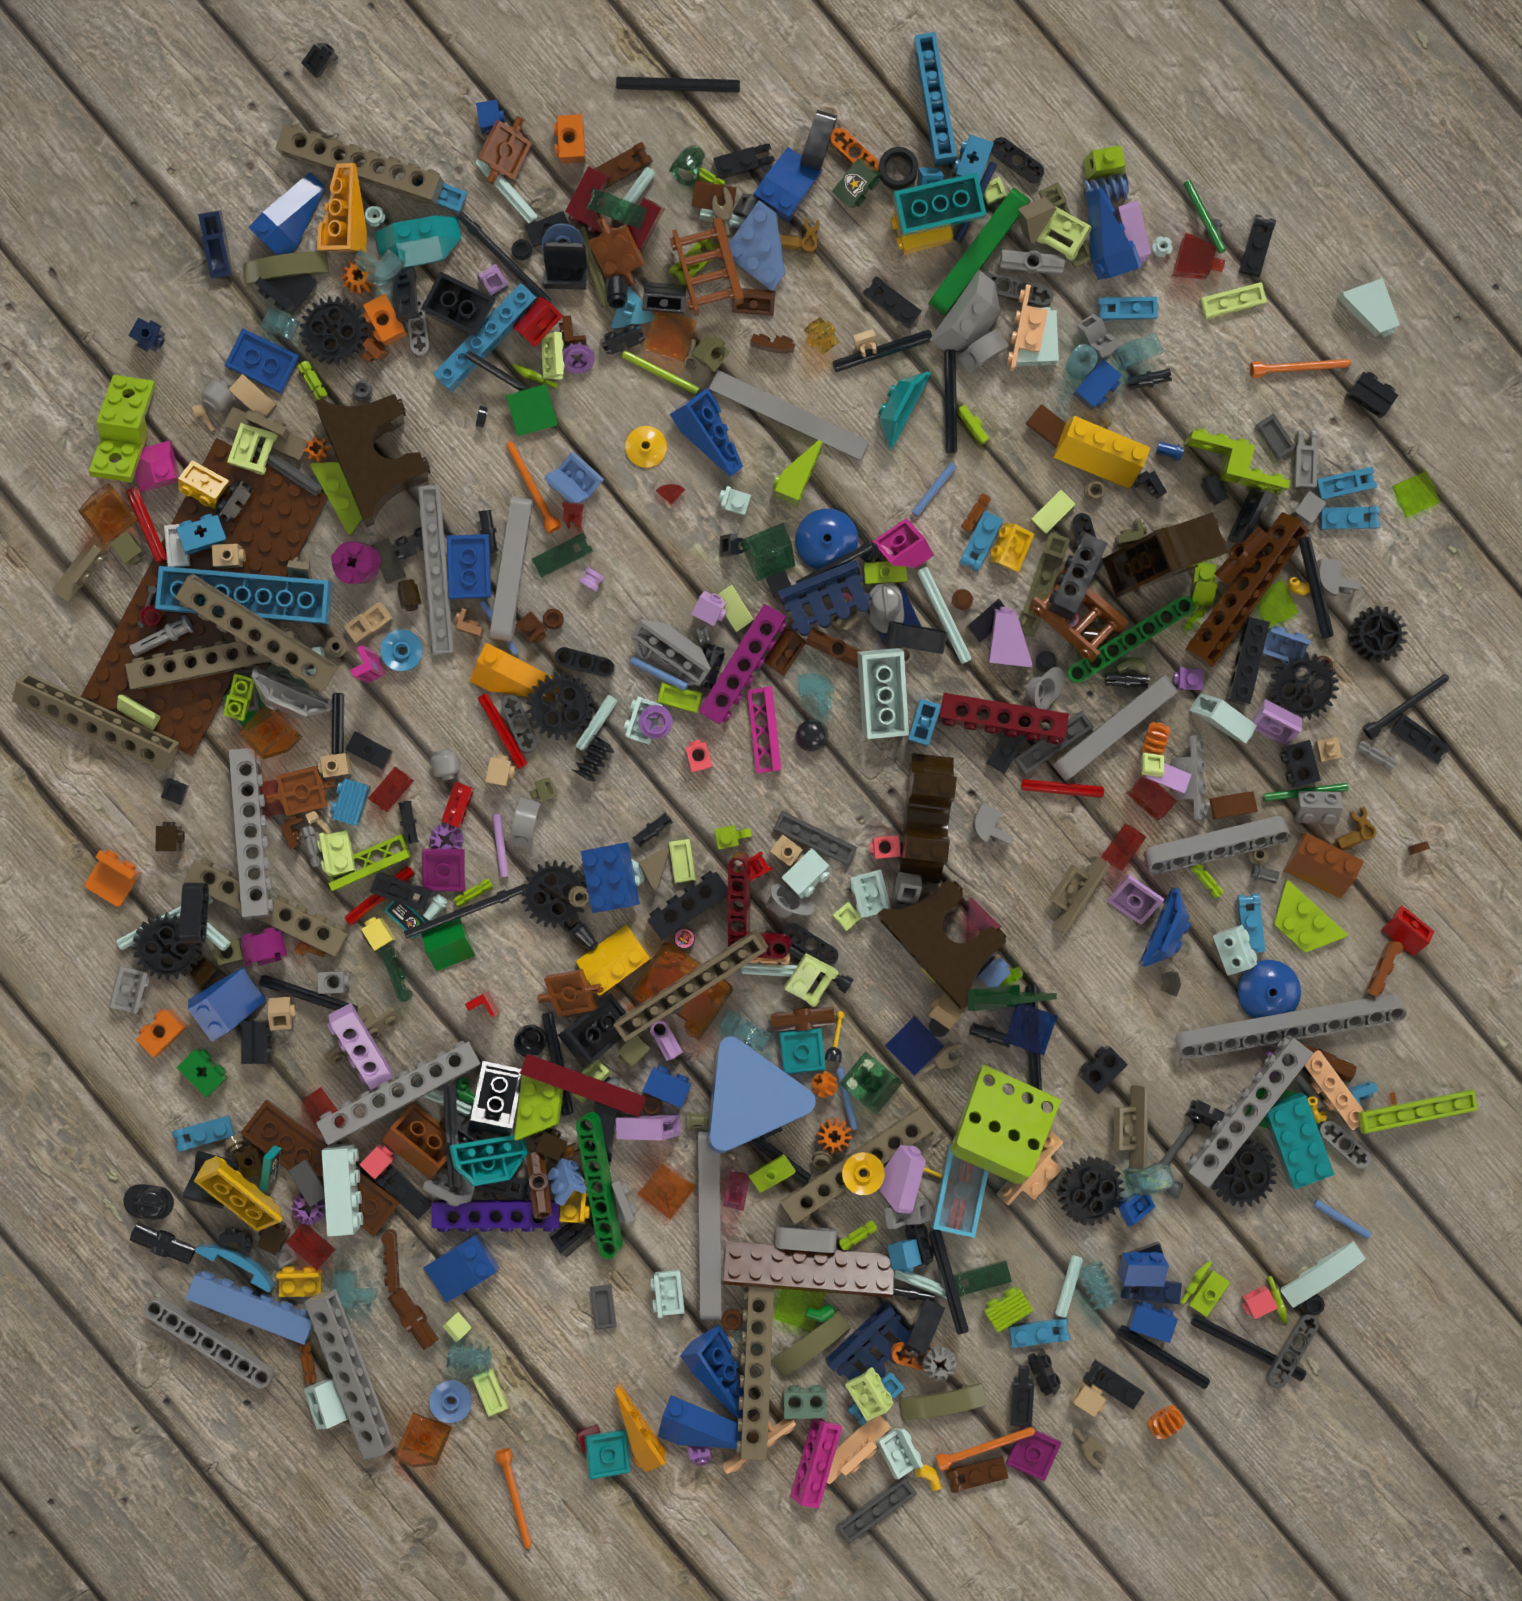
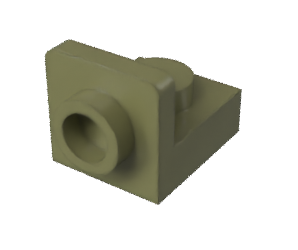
[1115,518,1147,546]

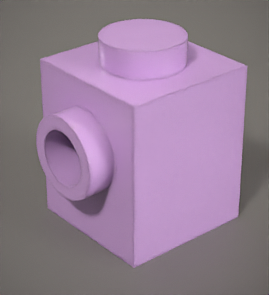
[692,591,727,626]

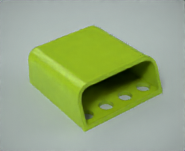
[951,1064,1062,1184]

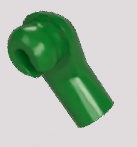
[455,1078,475,1105]
[805,1304,835,1323]

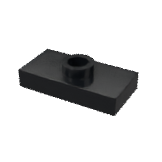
[525,211,569,247]
[345,731,393,769]

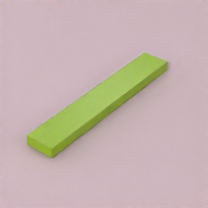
[1358,1089,1478,1134]

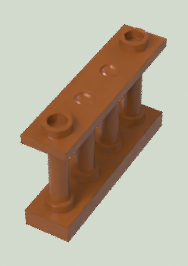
[670,217,744,316]
[1029,567,1129,662]

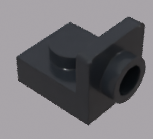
[301,43,338,78]
[1134,471,1167,499]

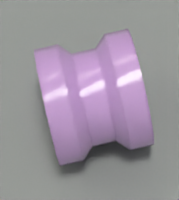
[578,567,605,592]

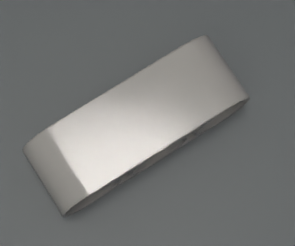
[775,1225,837,1253]

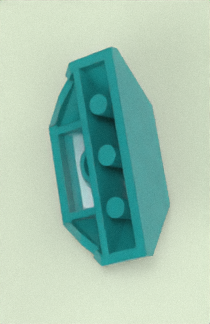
[375,216,462,269]
[878,371,931,451]
[449,1135,527,1187]

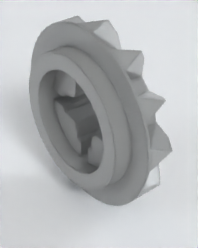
[923,1347,957,1381]

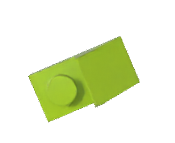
[1191,563,1218,607]

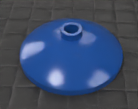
[796,509,858,570]
[1237,960,1301,1019]

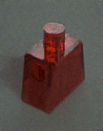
[1172,233,1225,279]

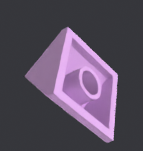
[1251,699,1302,746]
[1107,875,1164,925]

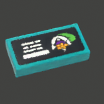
[384,901,428,939]
[260,1146,281,1192]

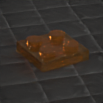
[644,312,697,362]

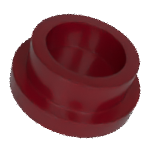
[139,605,161,627]

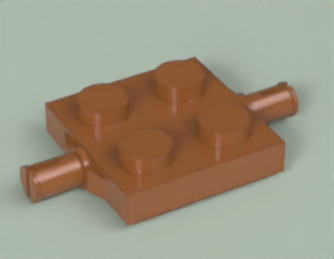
[478,116,532,185]
[588,217,645,286]
[266,766,338,816]
[537,969,603,1017]

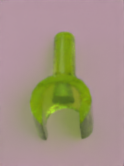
[1183,601,1206,631]
[999,966,1023,986]

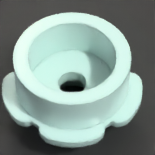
[365,206,385,227]
[1152,236,1173,257]

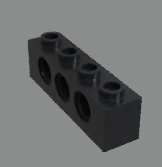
[1048,533,1108,621]
[1225,617,1270,705]
[647,870,728,941]

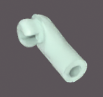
[631,858,645,886]

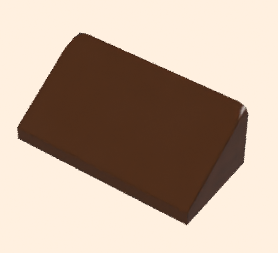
[691,180,737,210]
[732,288,776,316]
[1025,404,1066,448]
[764,628,806,676]

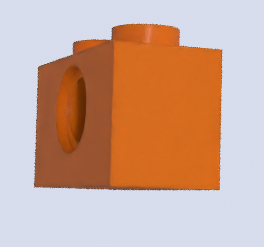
[553,114,586,163]
[363,294,408,346]
[135,1008,188,1058]

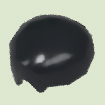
[795,719,829,752]
[513,1024,547,1057]

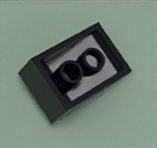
[421,271,496,337]
[558,993,627,1068]
[468,1061,522,1136]

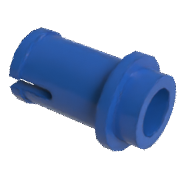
[1156,441,1184,461]

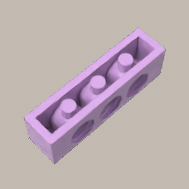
[327,1003,393,1090]

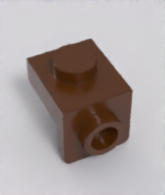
[559,315,587,346]

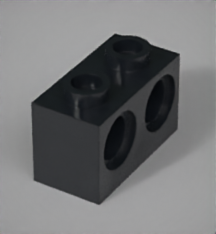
[1280,740,1321,788]
[1078,1045,1128,1095]

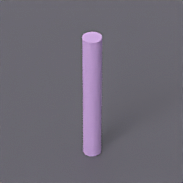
[492,814,509,877]

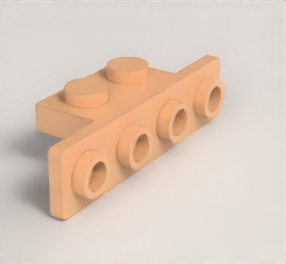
[1006,285,1048,371]
[1304,1050,1364,1130]
[997,1131,1063,1205]
[723,1413,796,1474]
[827,1415,891,1484]

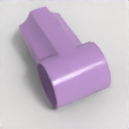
[650,1018,683,1061]

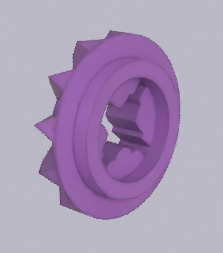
[563,342,595,374]
[639,705,673,739]
[429,823,463,849]
[292,1193,326,1225]

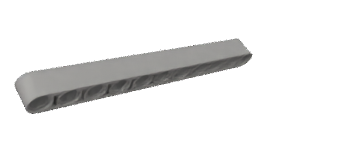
[1175,994,1407,1059]

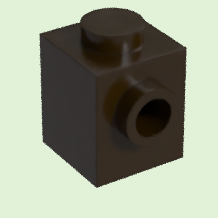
[155,822,185,852]
[534,1128,569,1161]
[235,1144,264,1179]
[256,1221,291,1255]

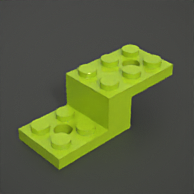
[89,375,156,483]
[1184,428,1290,495]

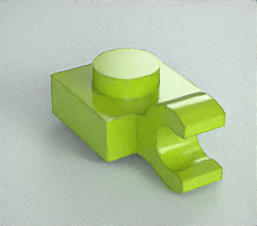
[714,825,752,850]

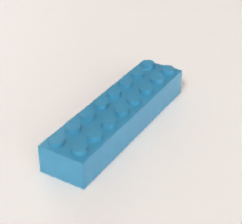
[155,566,333,625]

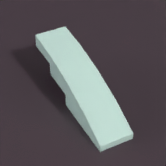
[1281,1241,1366,1308]

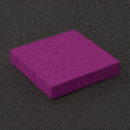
[422,848,466,892]
[1005,1426,1062,1482]

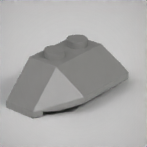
[930,270,1001,352]
[631,619,711,686]
[251,665,332,720]

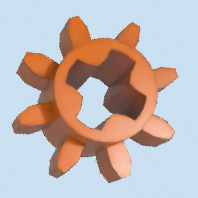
[303,436,331,463]
[812,1071,837,1099]

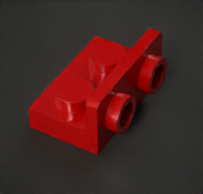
[442,782,475,828]

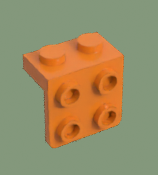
[85,849,142,907]

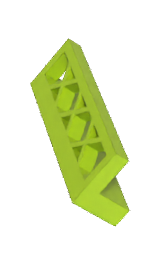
[327,834,412,891]

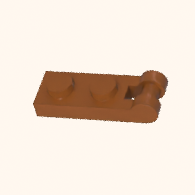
[1364,941,1403,997]

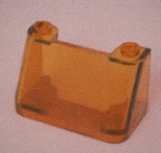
[630,942,733,1040]

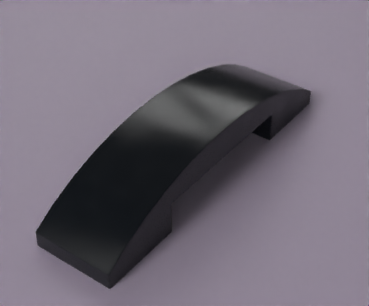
[591,1076,620,1162]

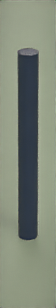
[954,161,997,243]

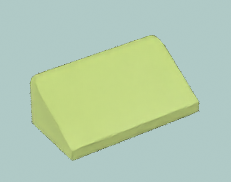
[717,585,754,632]
[117,695,160,730]

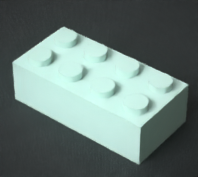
[857,648,909,739]
[322,1143,363,1236]

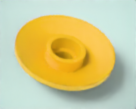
[625,426,667,468]
[842,1152,885,1195]

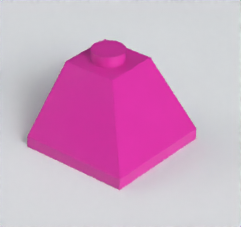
[135,440,180,493]
[872,518,934,567]

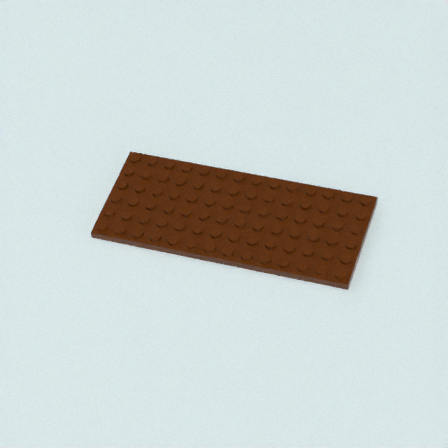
[81,438,328,756]

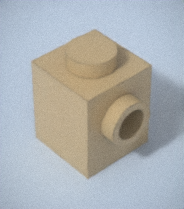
[212,544,246,569]
[318,753,352,778]
[485,754,516,786]
[770,834,803,866]
[929,992,962,1030]
[268,997,296,1031]
[1071,1381,1106,1417]

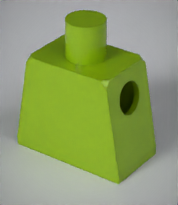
[1083,145,1126,181]

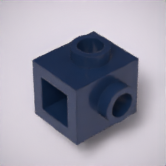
[128,317,165,352]

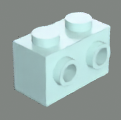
[782,848,831,899]
[1213,925,1257,976]
[304,1379,348,1430]

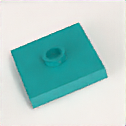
[779,1027,826,1074]
[584,1429,630,1480]

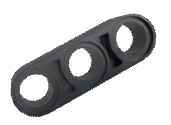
[800,109,837,171]
[885,621,948,654]
[555,647,616,678]
[179,882,209,944]

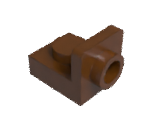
[515,611,548,644]
[280,815,304,849]

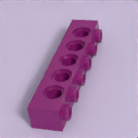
[698,603,787,725]

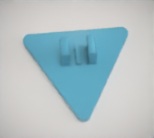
[611,285,656,329]

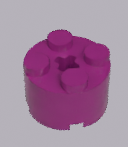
[331,541,381,584]
[240,927,288,967]

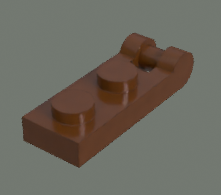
[596,142,653,189]
[381,1229,400,1292]
[946,1456,1008,1493]

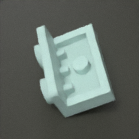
[623,696,663,745]
[850,870,891,918]
[651,1270,685,1318]
[875,1428,923,1479]

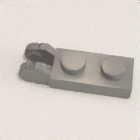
[1294,430,1318,489]

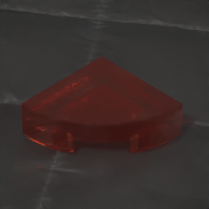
[656,484,685,505]

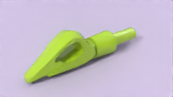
[513,364,559,389]
[1180,1261,1212,1305]
[1267,1276,1288,1324]

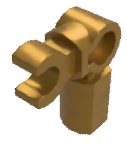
[779,218,820,254]
[1335,807,1377,851]

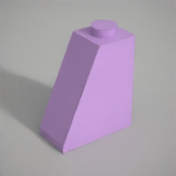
[1114,201,1151,264]
[988,607,1032,667]
[614,1114,681,1140]
[879,1145,926,1213]

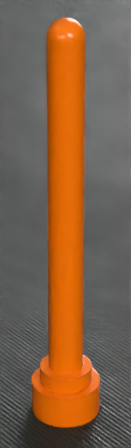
[1250,359,1351,379]
[506,441,562,534]
[936,1427,1035,1472]
[494,1448,532,1549]

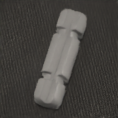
[1356,741,1397,770]
[301,826,323,867]

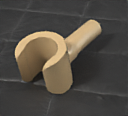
[192,405,215,432]
[306,810,331,835]

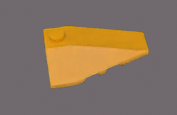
[317,163,367,253]
[470,642,559,701]
[615,1383,667,1472]

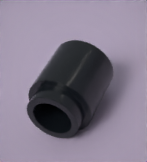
[606,276,628,309]
[1200,473,1229,506]

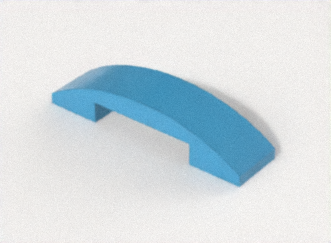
[195,1244,275,1292]

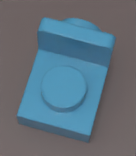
[1348,1081,1378,1107]

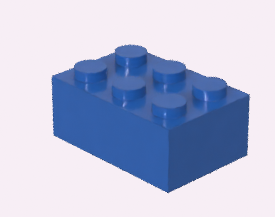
[580,842,640,913]

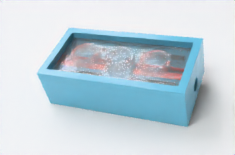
[931,1144,988,1238]

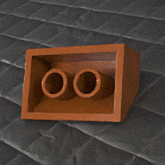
[1283,833,1364,899]
[382,1102,461,1180]

